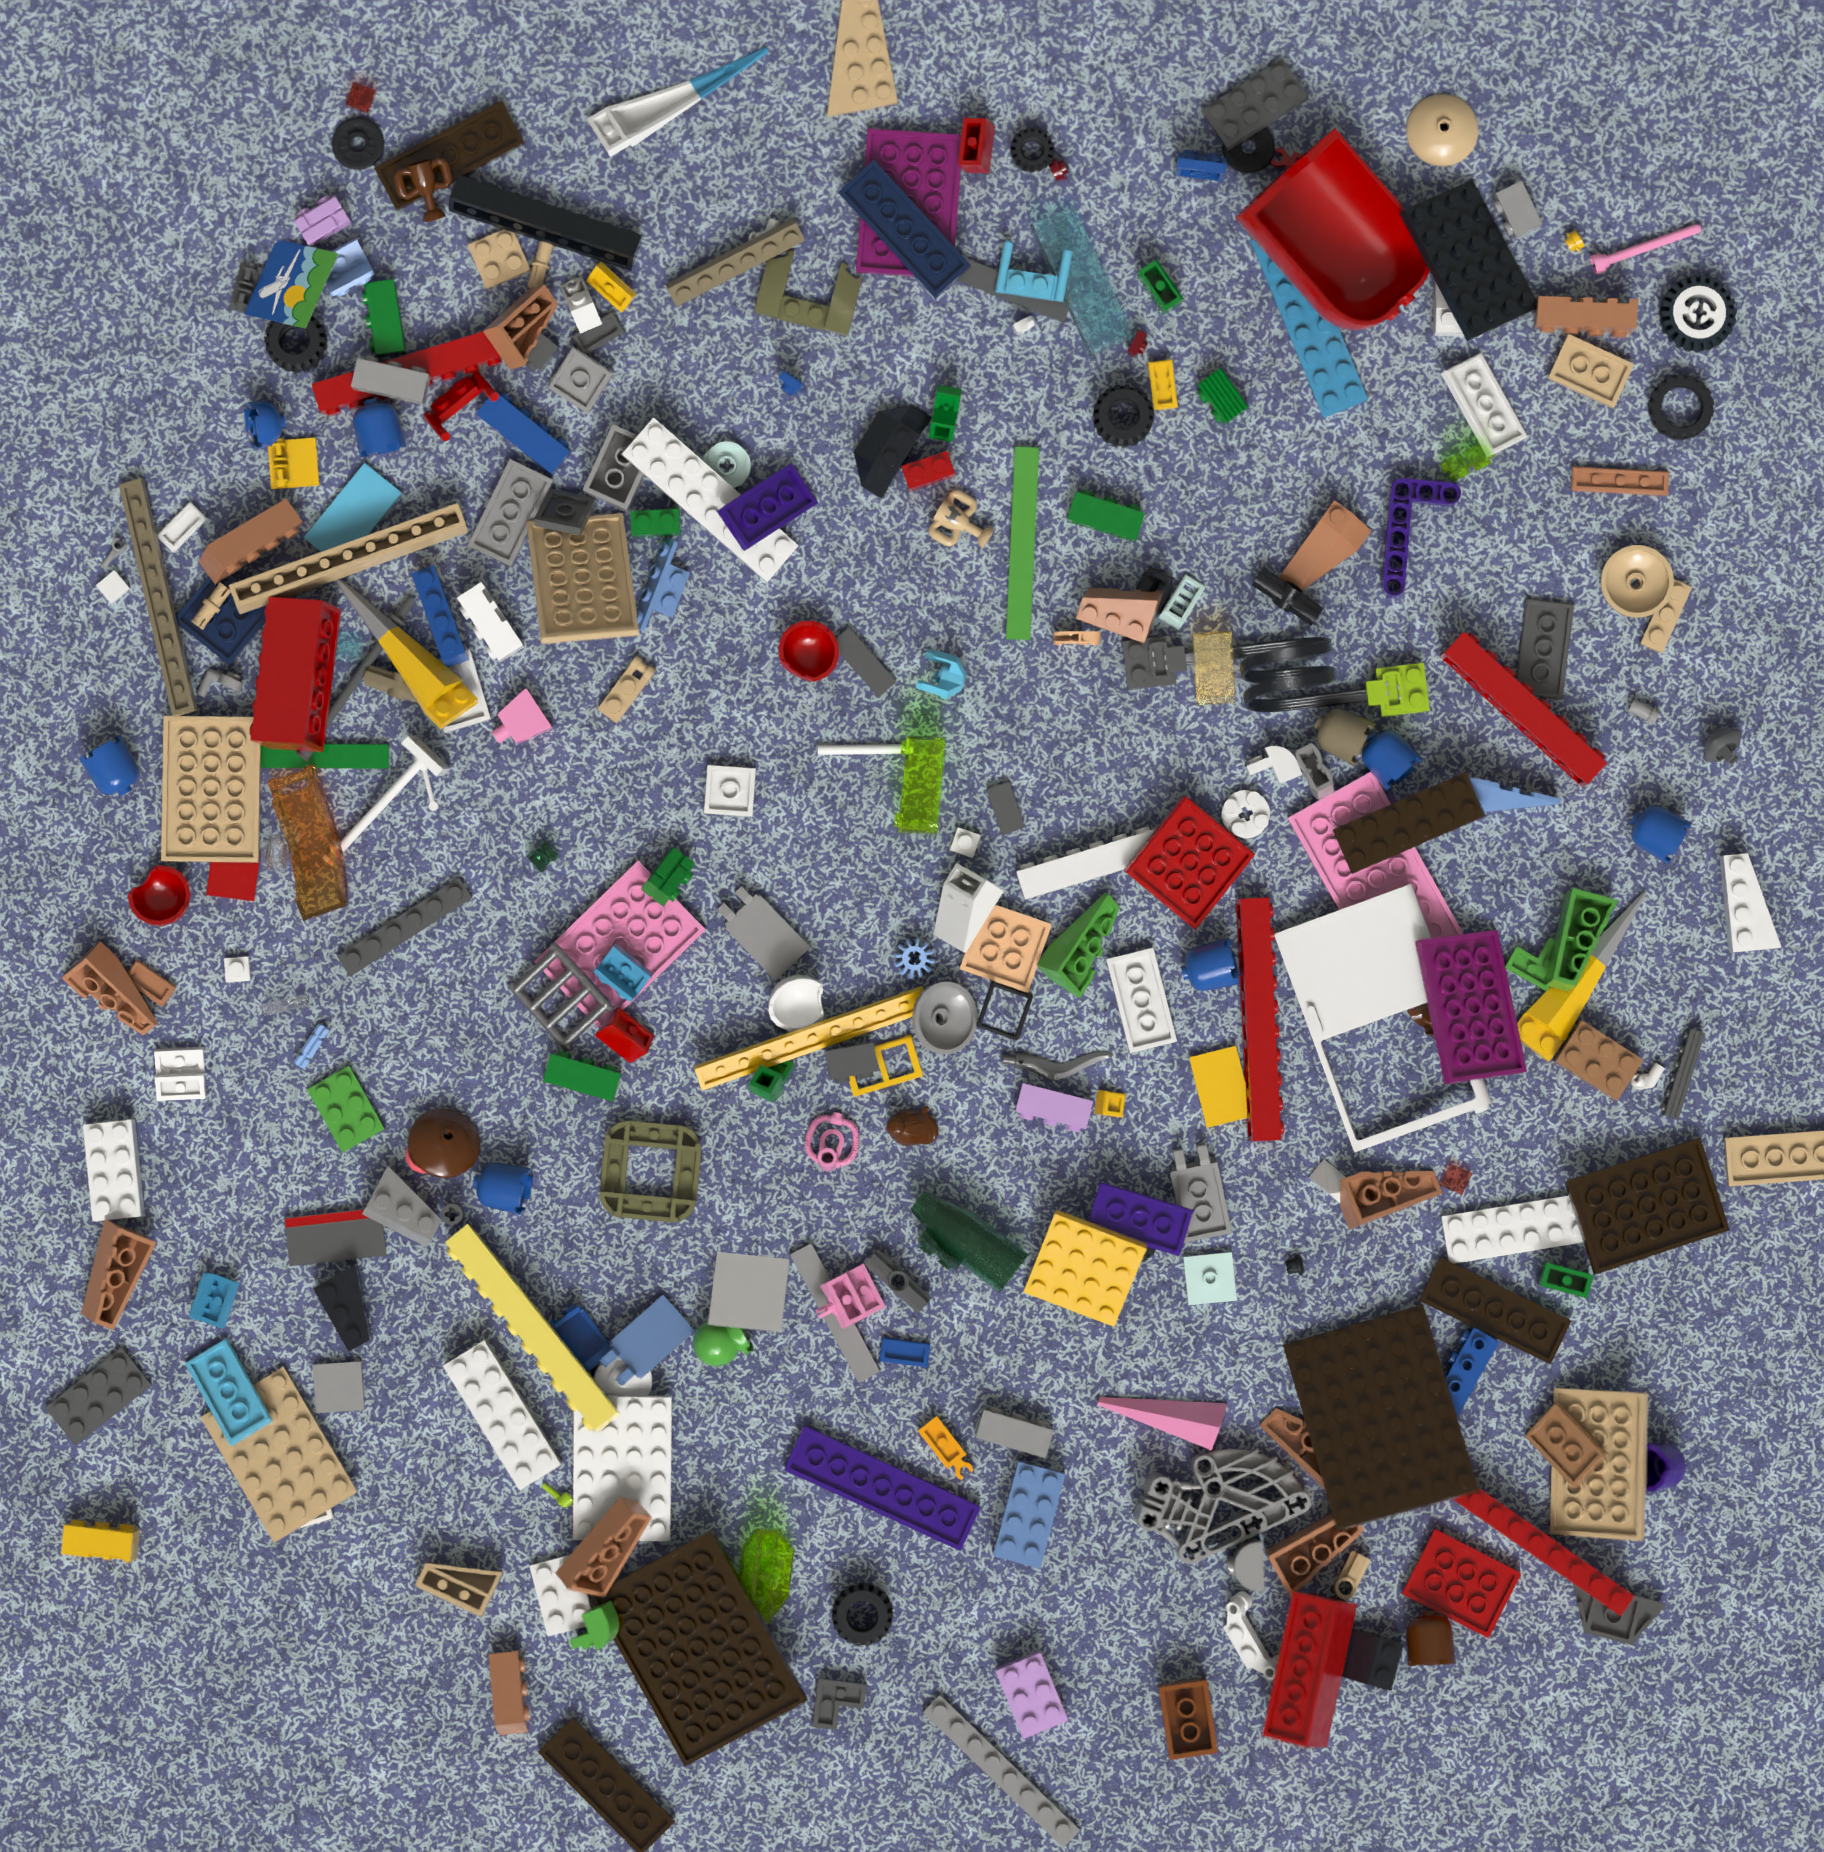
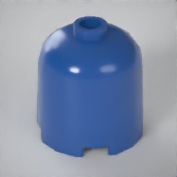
[353,398,407,458]
[1361,729,1423,791]
[79,735,139,796]
[1630,805,1692,865]
[1181,937,1240,991]
[473,1163,533,1215]

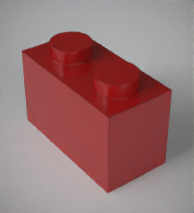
[958,118,995,173]
[901,451,955,492]

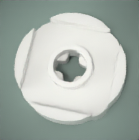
[1221,790,1270,839]

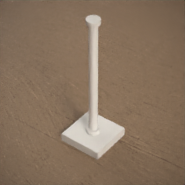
[323,735,451,867]

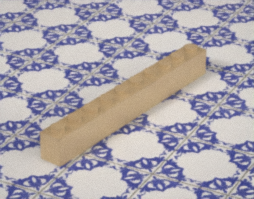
[229,503,468,614]

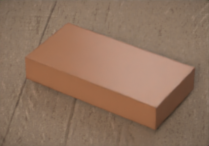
[127,960,177,1007]

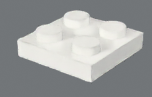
[704,765,756,817]

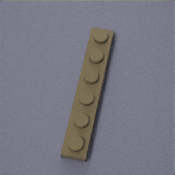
[665,218,805,307]

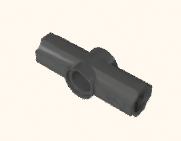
[864,1249,932,1313]

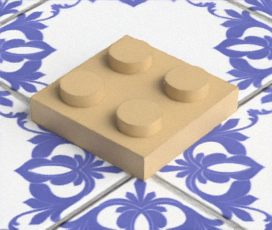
[468,229,531,290]

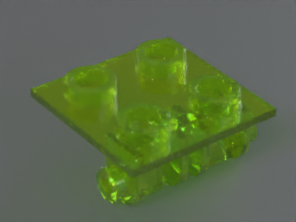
[1440,444,1496,481]

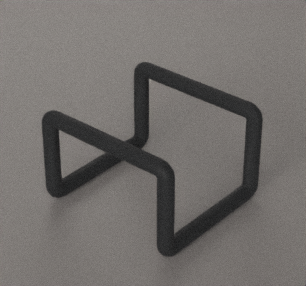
[976,981,1033,1040]

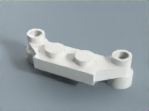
[1223,1591,1279,1680]

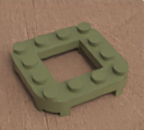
[599,1121,702,1223]

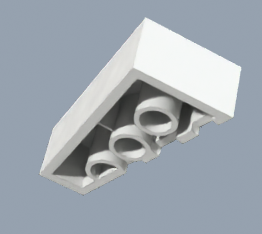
[1719,853,1782,953]

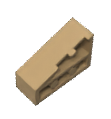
[415,1563,503,1618]

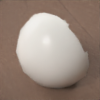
[768,975,824,1032]

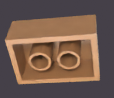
[1553,1020,1643,1101]

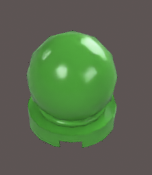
[692,1320,754,1367]

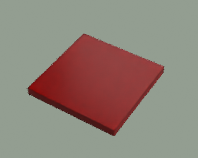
[1123,795,1255,930]

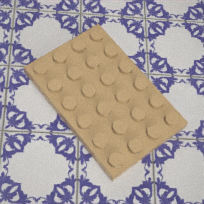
[527,513,639,644]
[161,716,261,863]
[200,1367,358,1543]
[1550,1388,1648,1541]

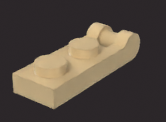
[597,655,657,724]

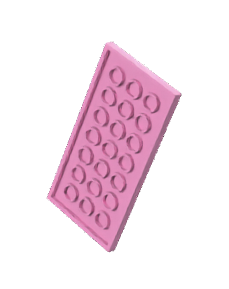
[1287,772,1463,938]

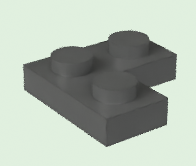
[812,1678,867,1730]

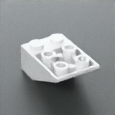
[933,863,1003,953]

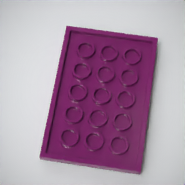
[856,129,961,277]
[1415,930,1527,1085]

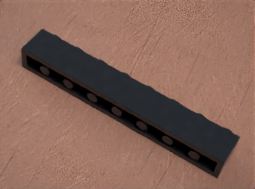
[448,175,642,271]

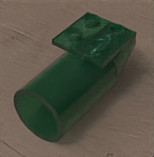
[910,1191,1029,1293]

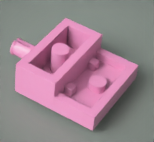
[816,1263,886,1329]

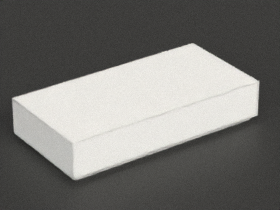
[157,502,208,553]

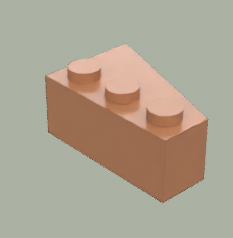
[483,284,558,370]

